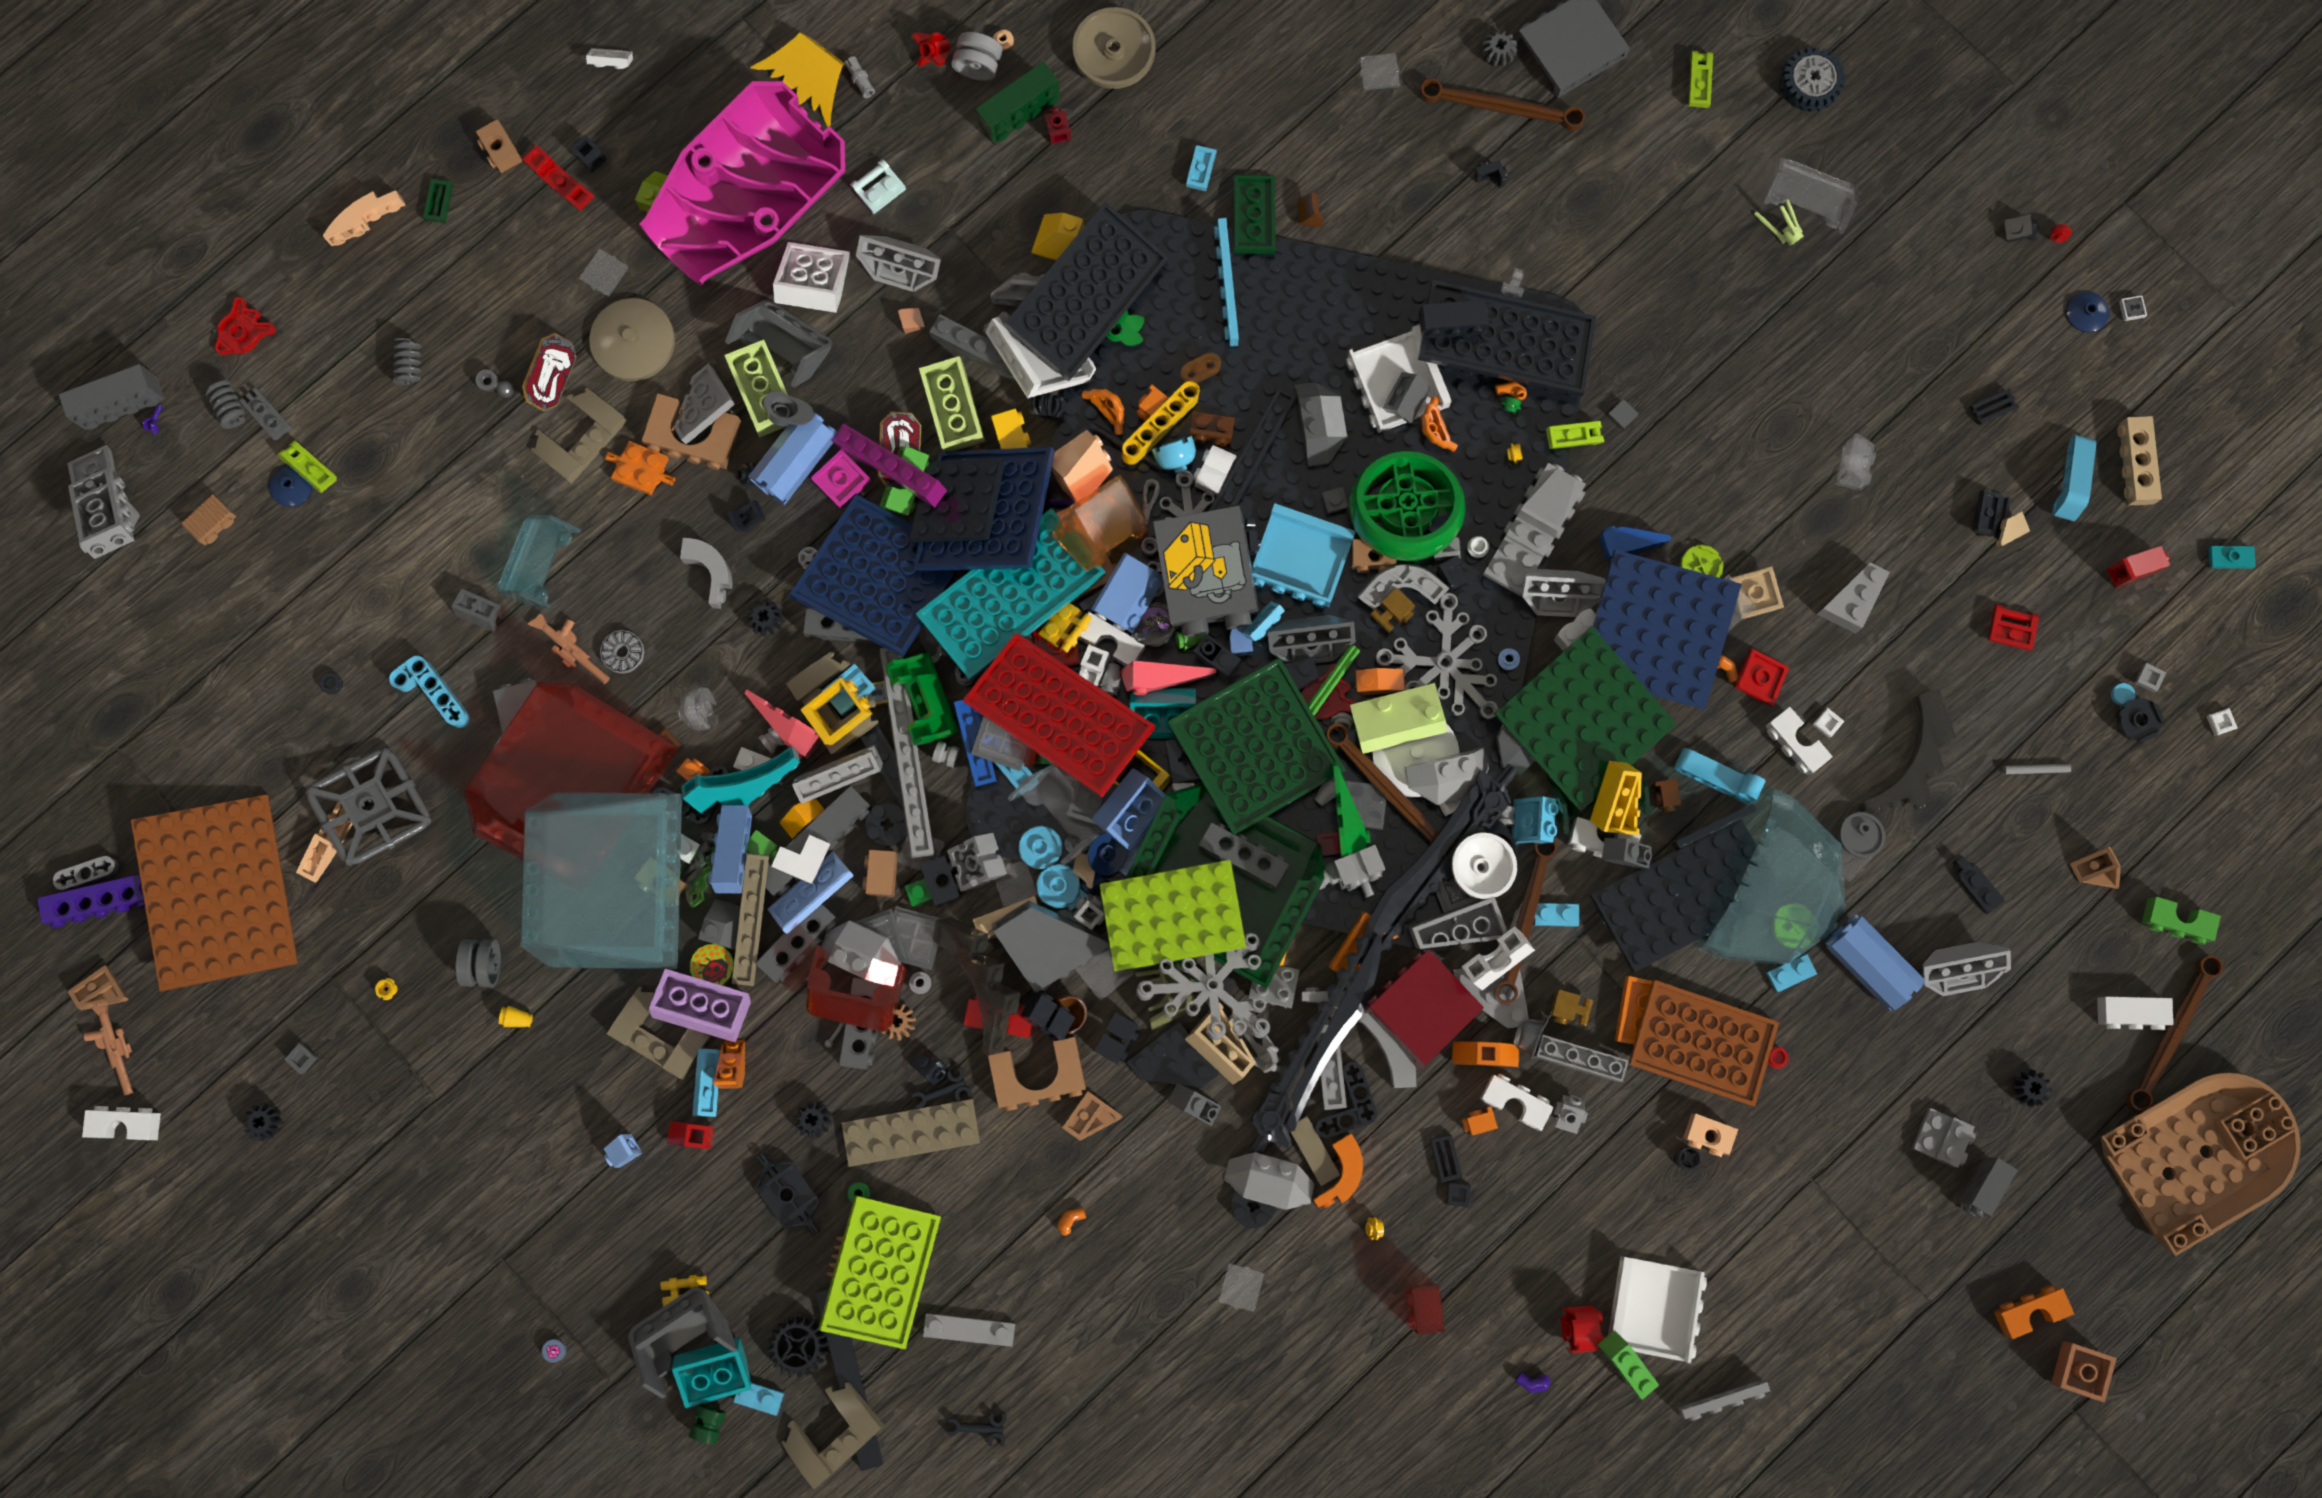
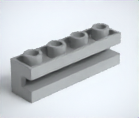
[792,745,883,804]
[1533,1035,1629,1082]

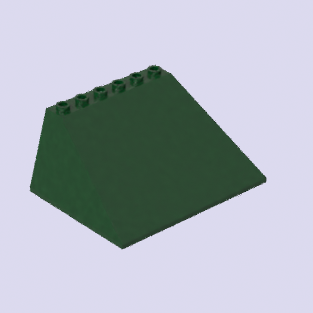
[1125,783,1324,989]

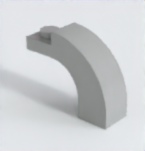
[680,538,732,609]

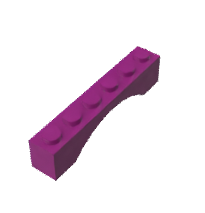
[831,423,947,508]

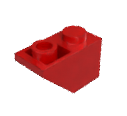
[667,1121,714,1149]

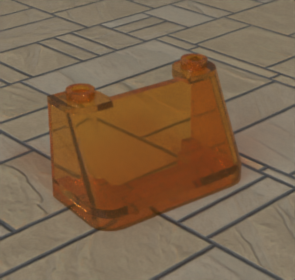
[1052,476,1149,572]

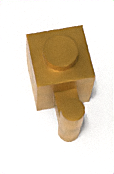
[1370,588,1415,633]
[1550,990,1594,1026]

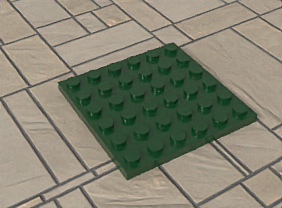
[1493,626,1677,812]
[1167,658,1346,835]

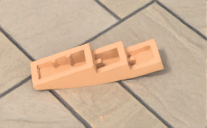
[296,802,353,882]

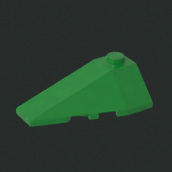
[1333,762,1370,857]

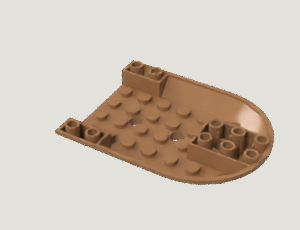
[2101,1073,2300,1256]

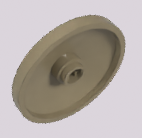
[1073,7,1155,89]
[589,298,675,381]

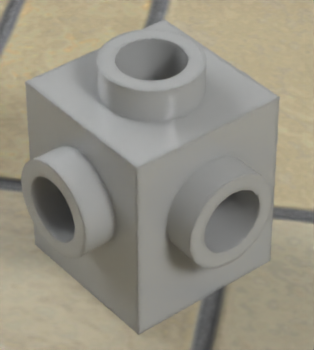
[1074,893,1105,930]
[1554,1095,1588,1134]

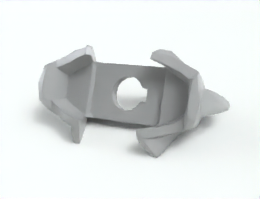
[1228,1013,1281,1073]

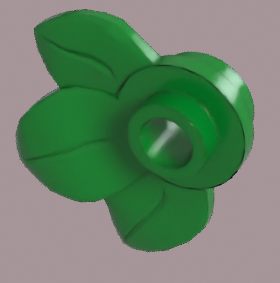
[1106,310,1144,346]

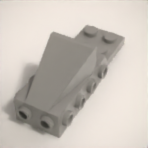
[67,445,140,559]
[1483,463,1586,596]

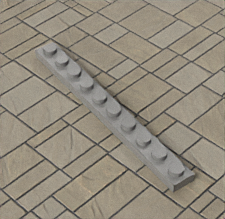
[880,648,934,858]

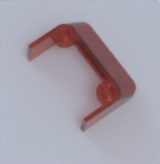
[806,946,907,1032]

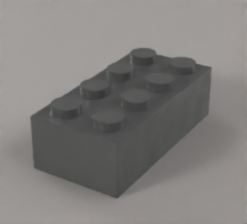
[58,364,165,430]

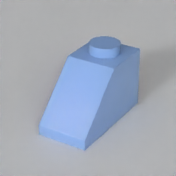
[604,1134,642,1168]

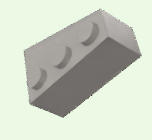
[1817,562,1890,633]

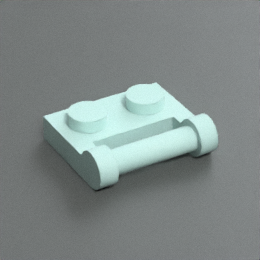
[850,159,906,214]

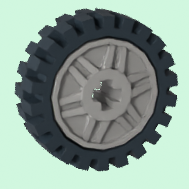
[1780,47,1846,112]

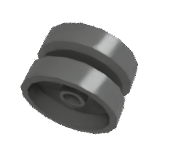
[456,938,501,988]

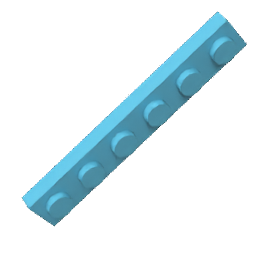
[1214,218,1239,346]

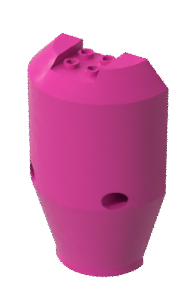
[639,81,845,285]

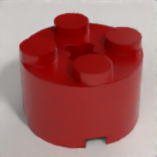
[1561,1305,1604,1354]

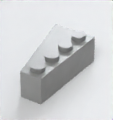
[1408,897,1507,949]

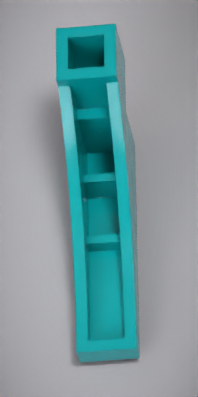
[681,746,800,813]

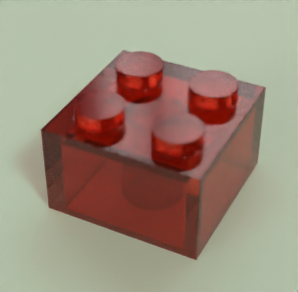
[1405,1283,1445,1335]

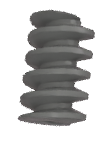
[393,338,421,386]
[206,380,246,429]

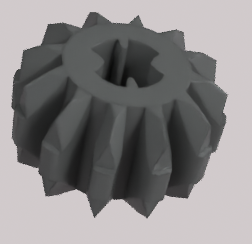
[1482,30,1517,67]

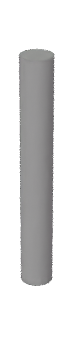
[2003,764,2071,774]

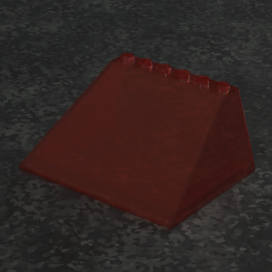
[464,682,679,893]

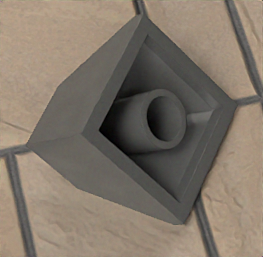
[698,899,741,950]

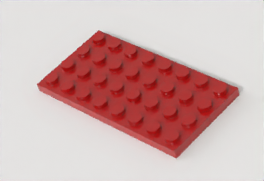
[962,633,1155,797]

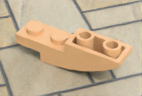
[323,190,405,246]

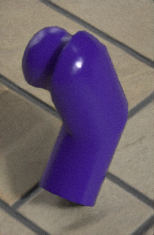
[1515,1372,1551,1393]

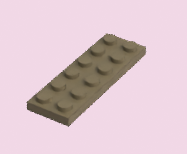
[842,1099,980,1167]

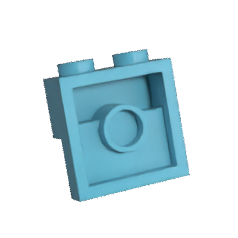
[1511,796,1558,844]

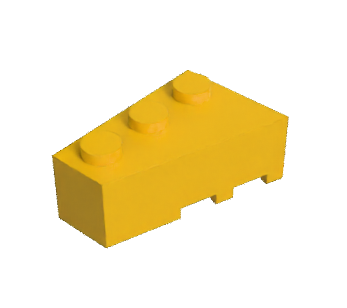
[991,408,1031,449]
[1590,761,1642,835]

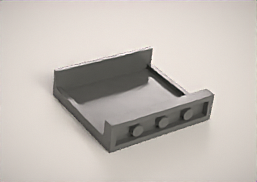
[1517,0,1630,98]

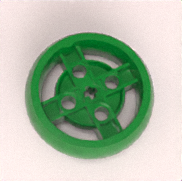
[1349,451,1465,561]

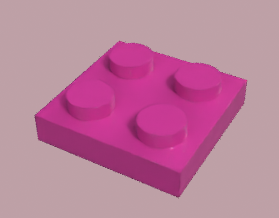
[811,449,871,510]

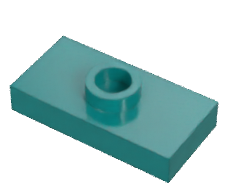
[2208,546,2256,569]

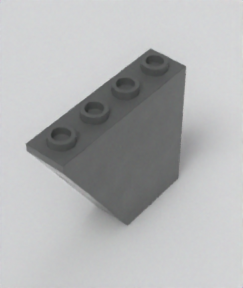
[991,900,1110,993]

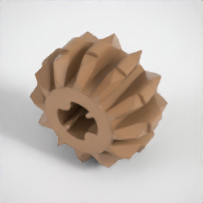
[878,1003,916,1040]

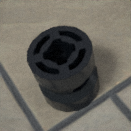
[1674,1147,1701,1170]

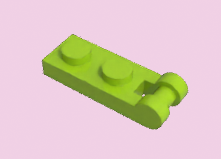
[1688,51,1713,108]
[1546,421,1604,449]
[277,441,337,493]

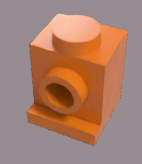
[1136,385,1168,420]
[676,758,710,781]
[1462,1107,1498,1136]

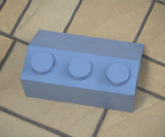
[1091,553,1163,633]
[1091,768,1165,851]

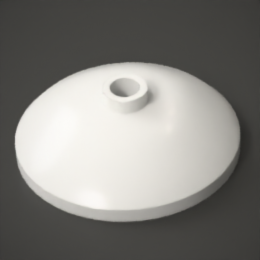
[1452,833,1517,899]

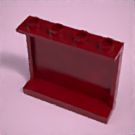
[1364,950,1484,1070]

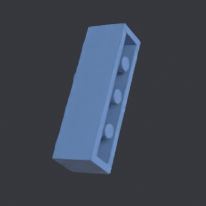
[708,805,752,893]

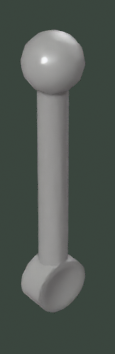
[825,1010,848,1048]

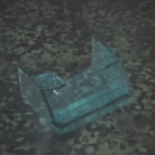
[497,515,582,609]

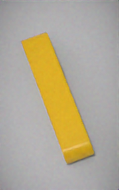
[1122,381,1200,465]

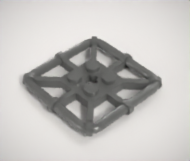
[305,747,432,866]

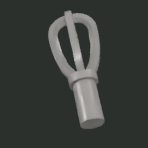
[1139,479,1160,525]

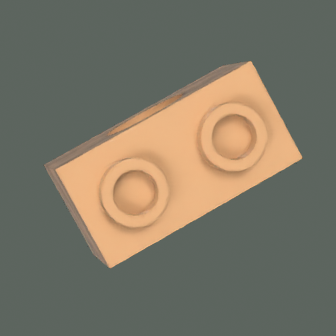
[1683,1114,1738,1157]

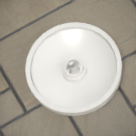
[1372,724,1459,798]

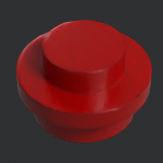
[2050,224,2072,243]
[1768,1046,1788,1069]

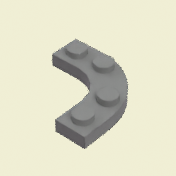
[1358,564,1449,610]

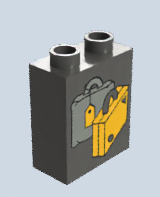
[1153,506,1260,637]

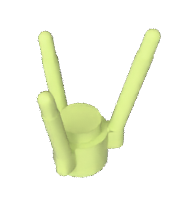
[1754,199,1804,246]

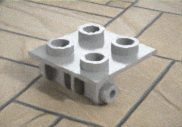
[1249,966,1300,1009]

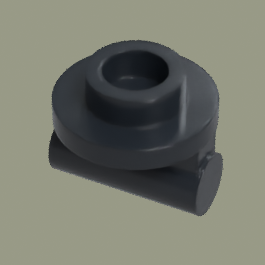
[737,463,756,486]

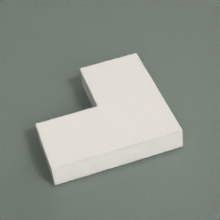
[771,835,830,884]

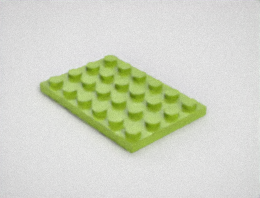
[1100,860,1247,972]
[819,1195,941,1349]

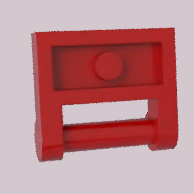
[1987,604,2039,651]

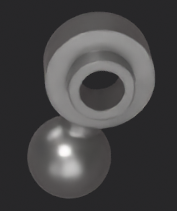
[475,370,514,398]

